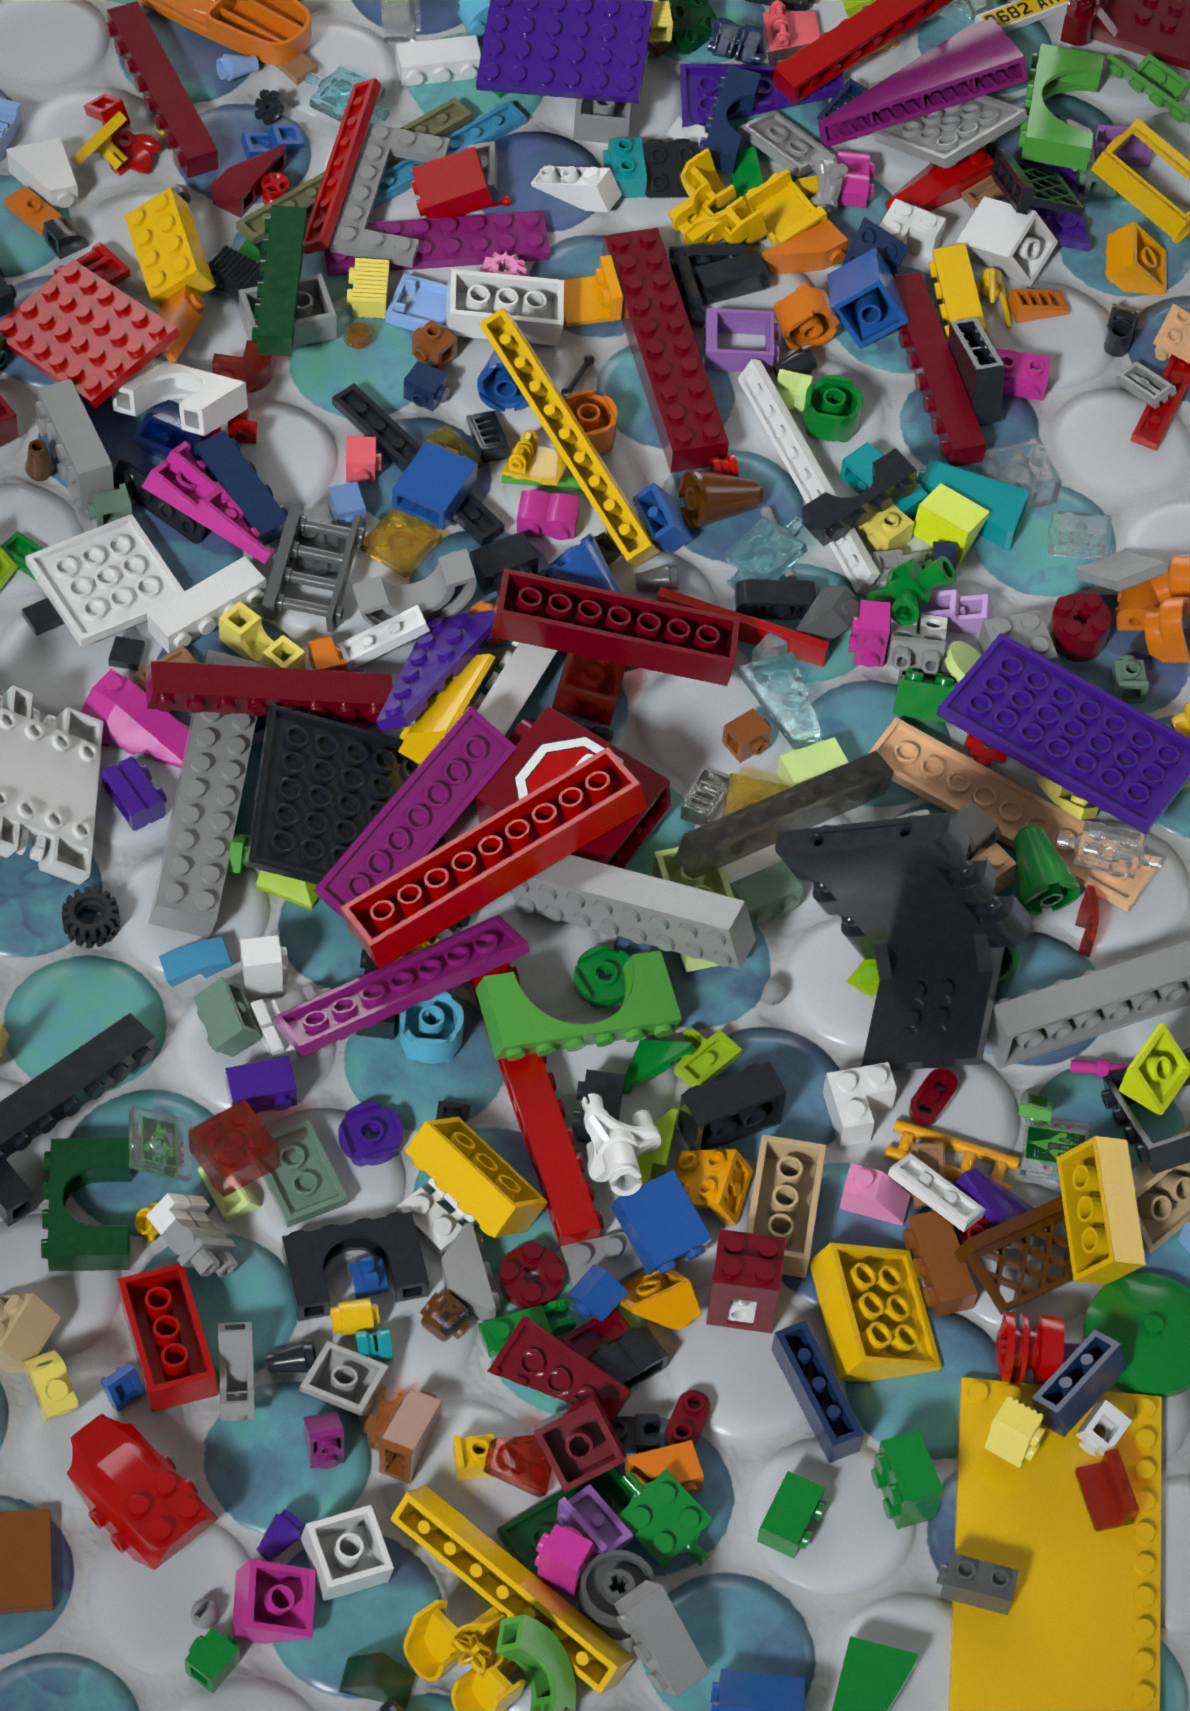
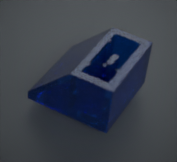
[133,399,215,461]

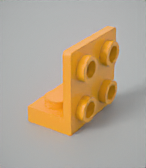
[564,255,623,327]
[674,1149,753,1226]

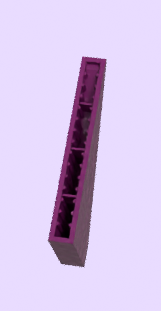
[817,18,1029,148]

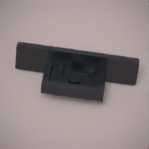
[113,459,206,544]

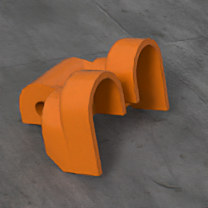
[1114,555,1190,663]

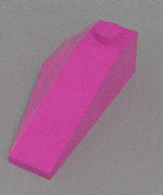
[81,669,189,768]

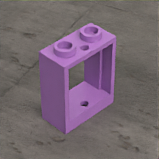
[704,308,779,374]

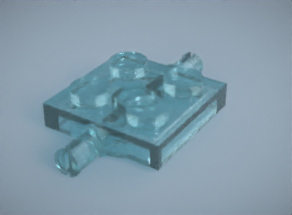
[305,66,390,122]
[724,516,808,590]

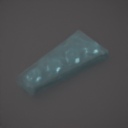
[739,652,822,749]

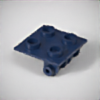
[708,18,765,65]
[842,217,909,276]

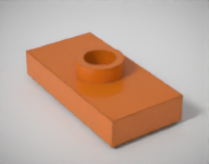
[4,186,63,237]

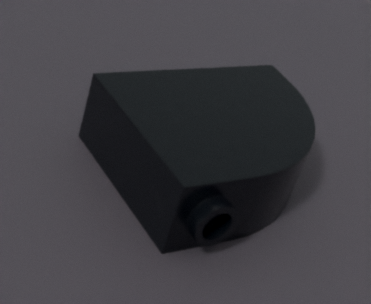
[949,317,1004,425]

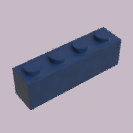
[193,430,288,546]
[771,1321,864,1463]

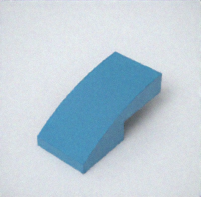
[159,937,233,987]

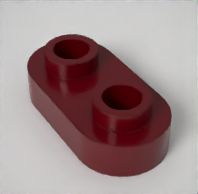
[909,1069,958,1126]
[664,1390,711,1448]

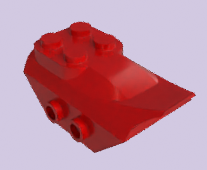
[66,1414,219,1570]

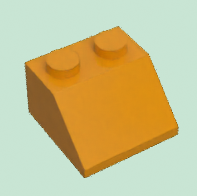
[1105,221,1167,295]

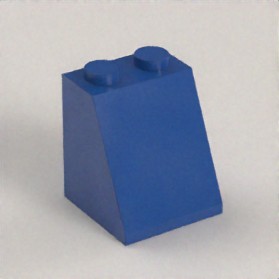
[827,247,909,349]

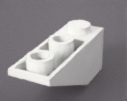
[531,165,622,212]

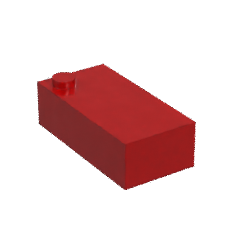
[117,1263,218,1412]

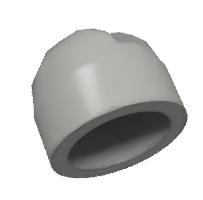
[759,977,785,1005]
[191,1598,219,1629]

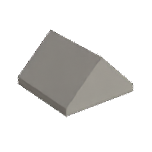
[299,1341,389,1416]

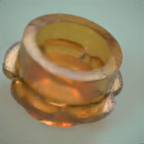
[344,322,372,349]

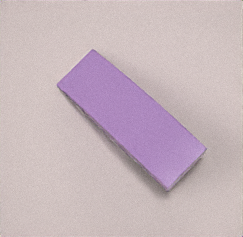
[917,589,994,633]

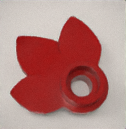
[109,130,162,176]

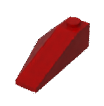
[885,147,993,212]

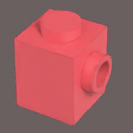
[346,436,381,483]

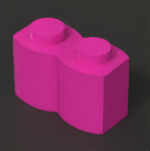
[836,150,875,208]
[517,490,580,541]

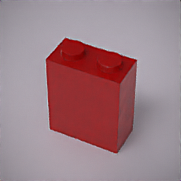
[410,146,493,219]

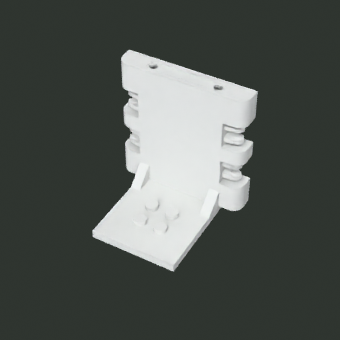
[0,685,103,885]

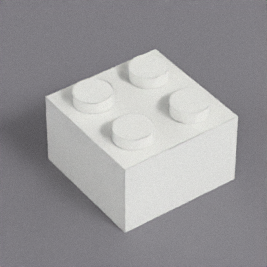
[301,1505,394,1602]

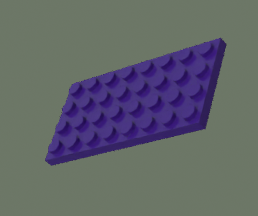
[936,633,1190,835]

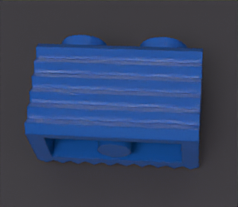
[632,483,691,553]

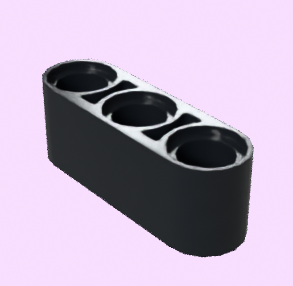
[734,579,820,620]

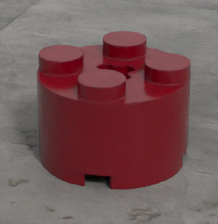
[1048,593,1112,662]

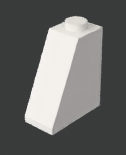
[6,138,79,209]

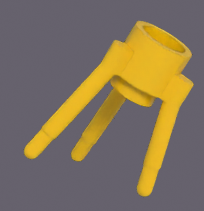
[975,268,1012,327]

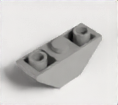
[441,1222,500,1322]

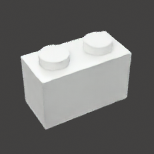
[240,935,289,1000]

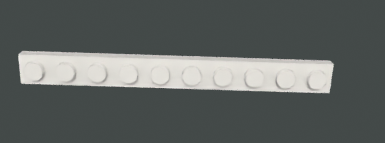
[738,359,880,594]

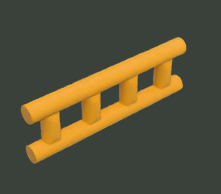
[884,1119,1020,1191]

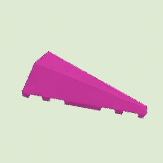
[142,441,275,564]

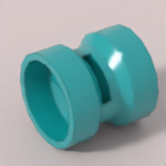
[355,1327,393,1362]

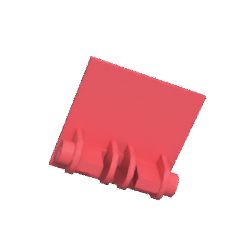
[762,0,820,53]

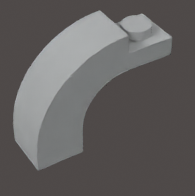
[218,1322,255,1421]

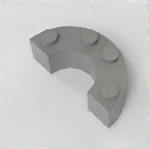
[352,549,477,626]

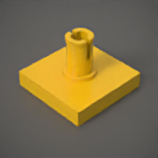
[70,111,128,170]

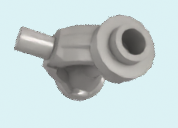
[810,150,848,217]

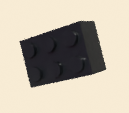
[677,1061,786,1150]

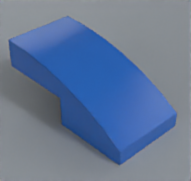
[241,124,304,159]

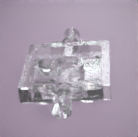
[1056,820,1163,879]

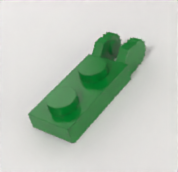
[478,1299,577,1357]

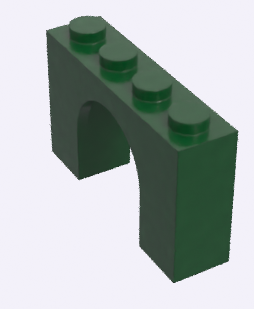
[41,1137,132,1271]

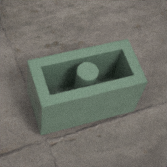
[730,861,803,926]
[194,977,262,1057]

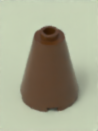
[679,469,763,528]

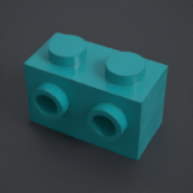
[603,137,647,198]

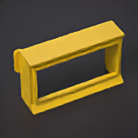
[1090,118,1190,243]

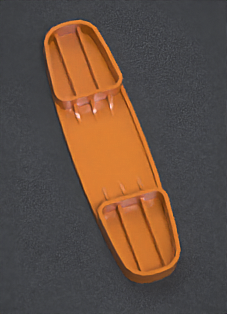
[136,0,312,65]

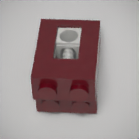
[706,1229,786,1334]

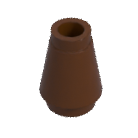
[25,439,54,481]

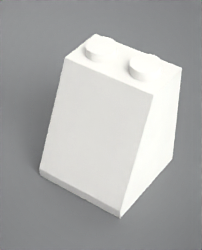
[956,196,1058,287]

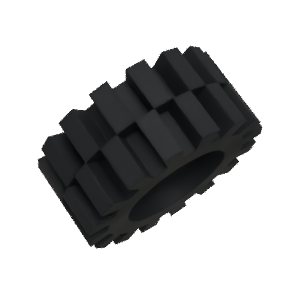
[61,887,120,948]

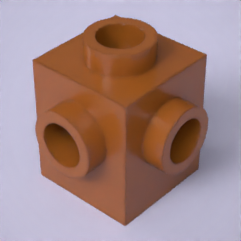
[412,320,457,370]

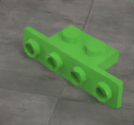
[1106,53,1190,125]

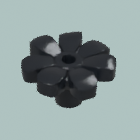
[255,89,284,125]

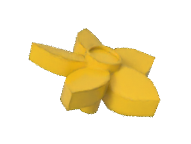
[453,1633,493,1674]

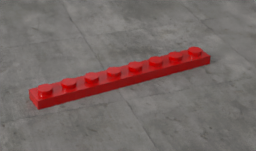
[304,78,381,255]

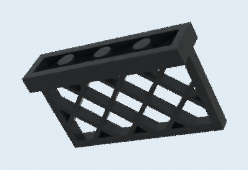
[989,148,1085,216]

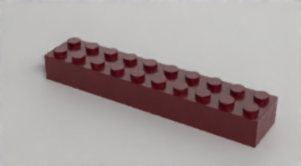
[602,227,729,473]

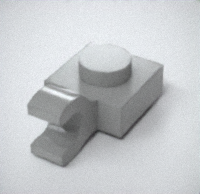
[872,549,925,582]

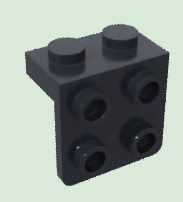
[642,138,699,199]

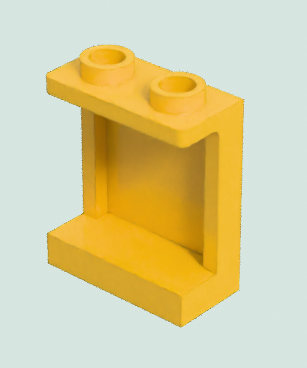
[743,168,827,246]

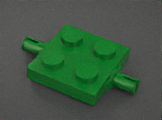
[617,1469,714,1568]

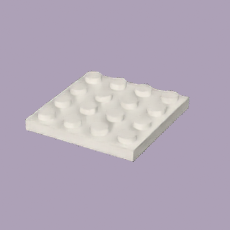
[25,514,184,647]

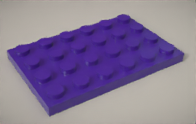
[476,0,654,104]

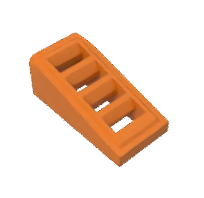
[1007,289,1070,323]

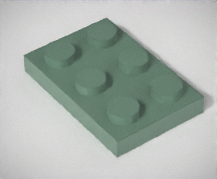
[249,1119,348,1228]

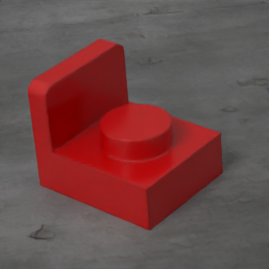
[83,93,131,136]
[228,409,257,444]

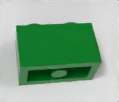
[757,1471,827,1558]

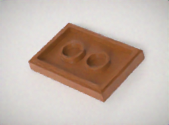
[0,1508,53,1614]

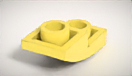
[1036,774,1099,820]

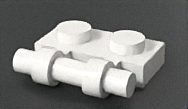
[397,1177,479,1256]

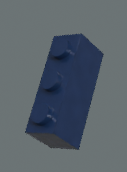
[1031,1329,1127,1437]

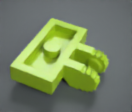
[673,1027,742,1088]

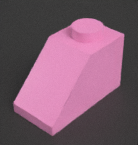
[839,1163,911,1226]

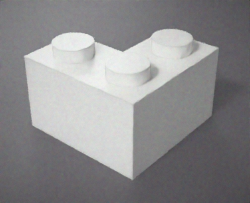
[879,199,946,259]
[823,1062,897,1147]

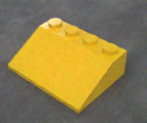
[809,1243,942,1382]

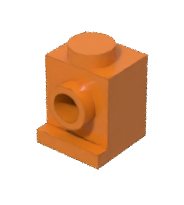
[308,636,347,672]

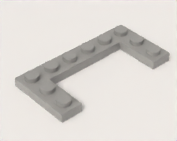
[330,123,450,268]

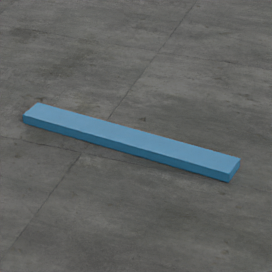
[341,101,527,209]

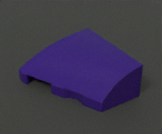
[953,1168,1034,1227]

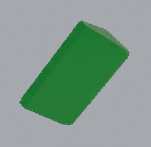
[729,147,764,200]

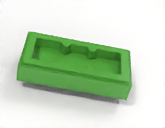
[1018,1092,1053,1123]

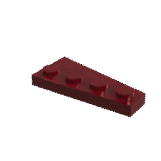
[487,1315,633,1420]

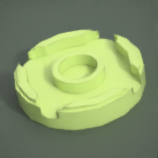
[944,640,981,683]

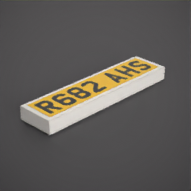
[975,0,1069,33]

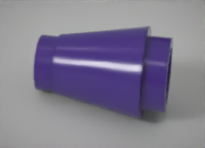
[256,1509,305,1562]

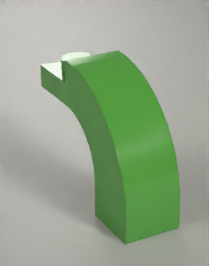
[495,1614,576,1711]

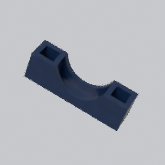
[699,66,761,173]

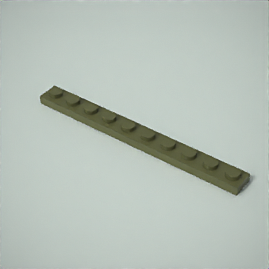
[236,97,472,245]

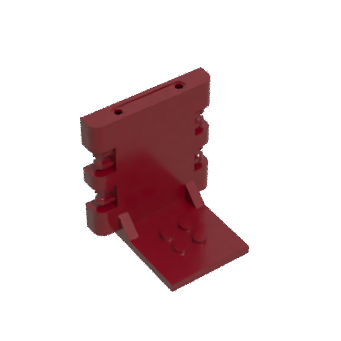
[1060,0,1190,70]

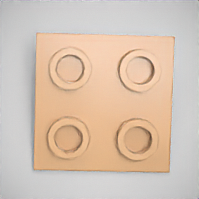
[1153,304,1190,364]

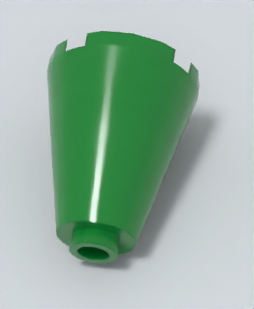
[1014,825,1081,915]

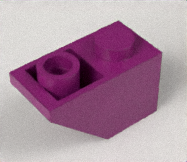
[303,1411,344,1469]

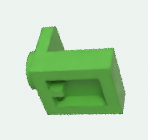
[228,833,250,874]

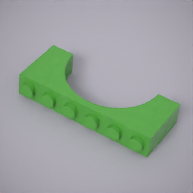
[1018,43,1104,171]
[475,950,682,1061]

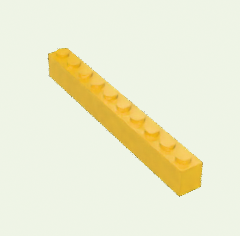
[479,307,660,568]

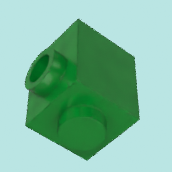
[184,1628,240,1693]

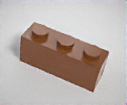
[902,1210,978,1317]

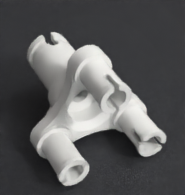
[582,1093,661,1196]

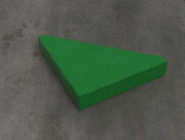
[623,1039,696,1094]

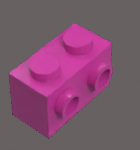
[995,348,1050,401]
[848,600,890,667]
[535,1524,593,1598]

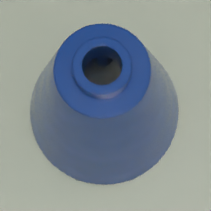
[477,349,528,412]
[545,534,621,593]

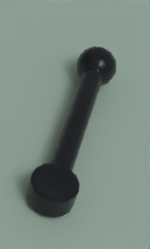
[561,354,595,400]

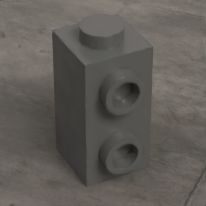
[936,1552,1019,1615]

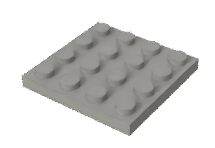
[873,95,1028,169]

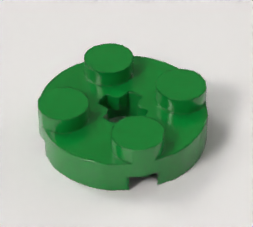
[573,946,630,1009]

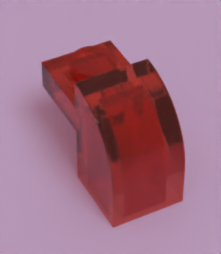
[212,340,276,394]

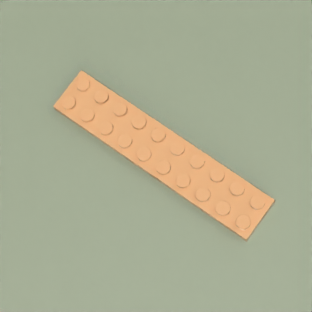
[863,717,1160,912]

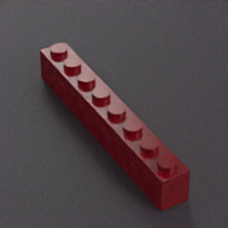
[104,1,219,178]
[893,272,986,467]
[145,661,393,722]

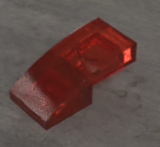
[1075,885,1099,958]

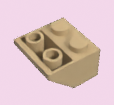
[0,1293,61,1373]

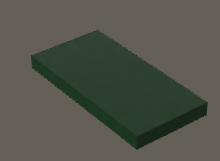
[496,1467,634,1576]

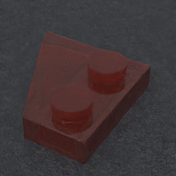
[483,1435,552,1498]

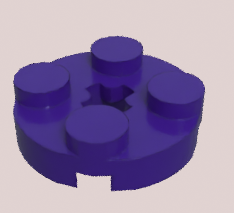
[338,1102,403,1167]

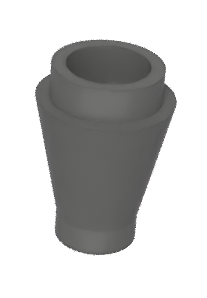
[635,563,679,592]

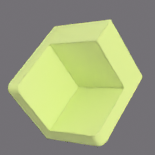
[776,369,813,416]

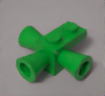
[866,556,956,626]

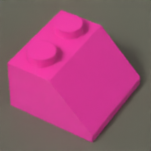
[232,1559,316,1644]

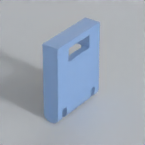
[385,273,448,331]

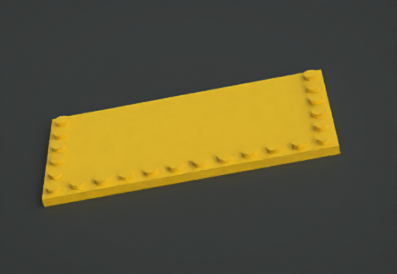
[948,1377,1162,1711]

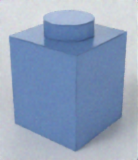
[328,481,366,528]

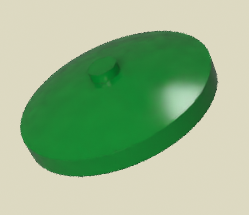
[1082,1273,1190,1398]

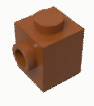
[722,708,771,763]

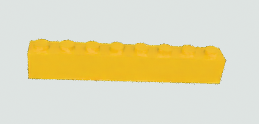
[390,1485,635,1694]

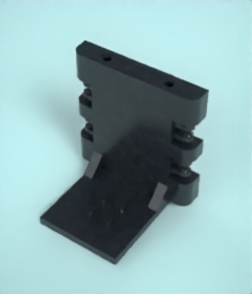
[775,812,1032,1071]

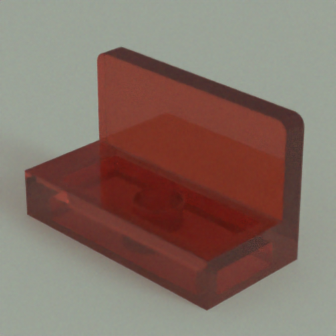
[1075,1448,1139,1532]

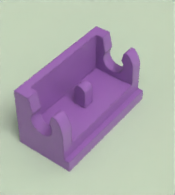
[1093,125,1153,167]

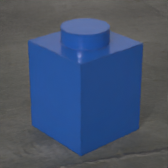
[568,1265,629,1322]

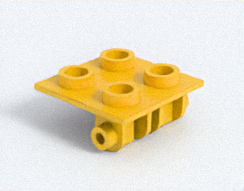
[501,430,567,486]

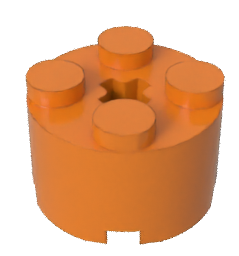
[773,284,839,350]
[565,390,618,455]

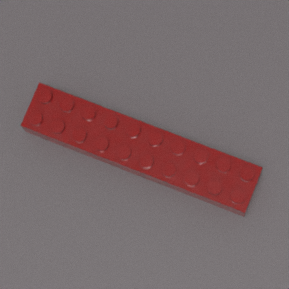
[340,747,647,969]

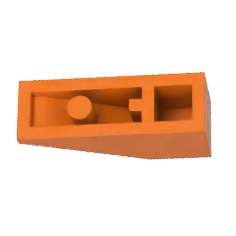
[761,219,848,275]
[158,286,204,363]

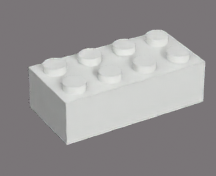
[446,269,564,346]

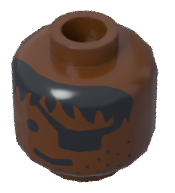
[419,1291,470,1342]

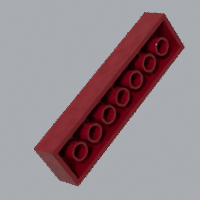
[491,568,740,686]

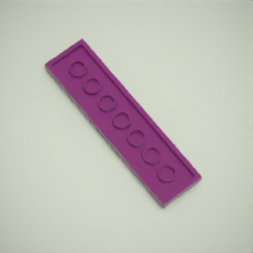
[324,210,550,276]
[312,706,517,920]
[273,914,530,1057]

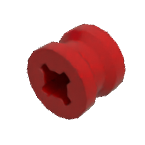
[261,172,289,205]
[709,454,739,477]

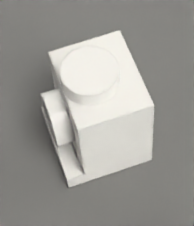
[1075,1400,1132,1456]

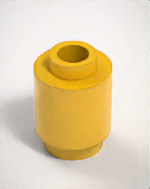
[330,1298,380,1336]

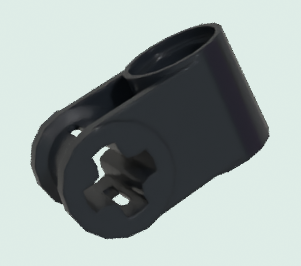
[1104,303,1140,357]

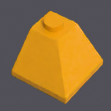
[619,1270,702,1329]

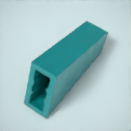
[917,459,1030,551]

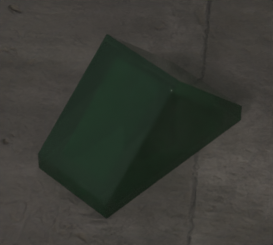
[339,1652,416,1708]

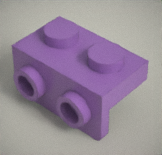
[557,1484,633,1557]

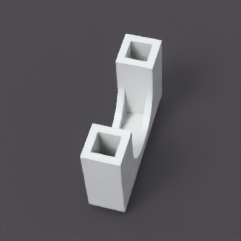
[112,358,248,436]

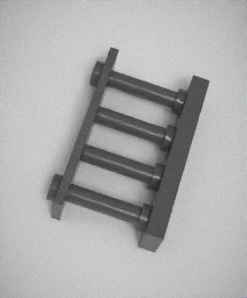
[262,501,366,633]

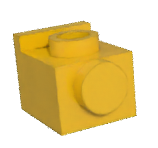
[452,1433,504,1481]

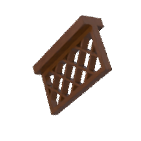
[954,1196,1074,1315]

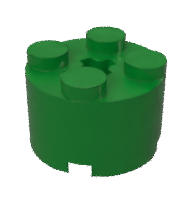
[803,375,863,443]

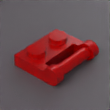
[54,242,130,286]

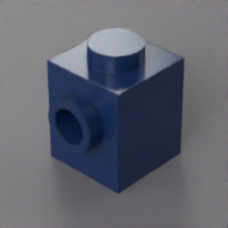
[403,361,450,411]

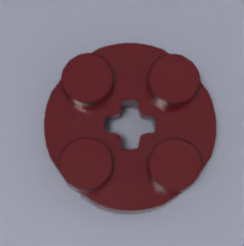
[499,1241,565,1309]

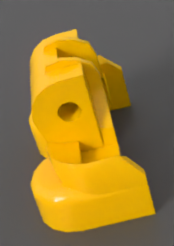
[668,148,768,245]
[403,1599,527,1711]

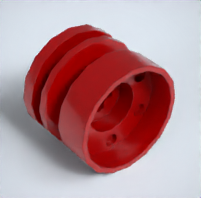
[995,1312,1064,1385]

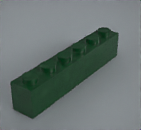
[252,205,306,357]

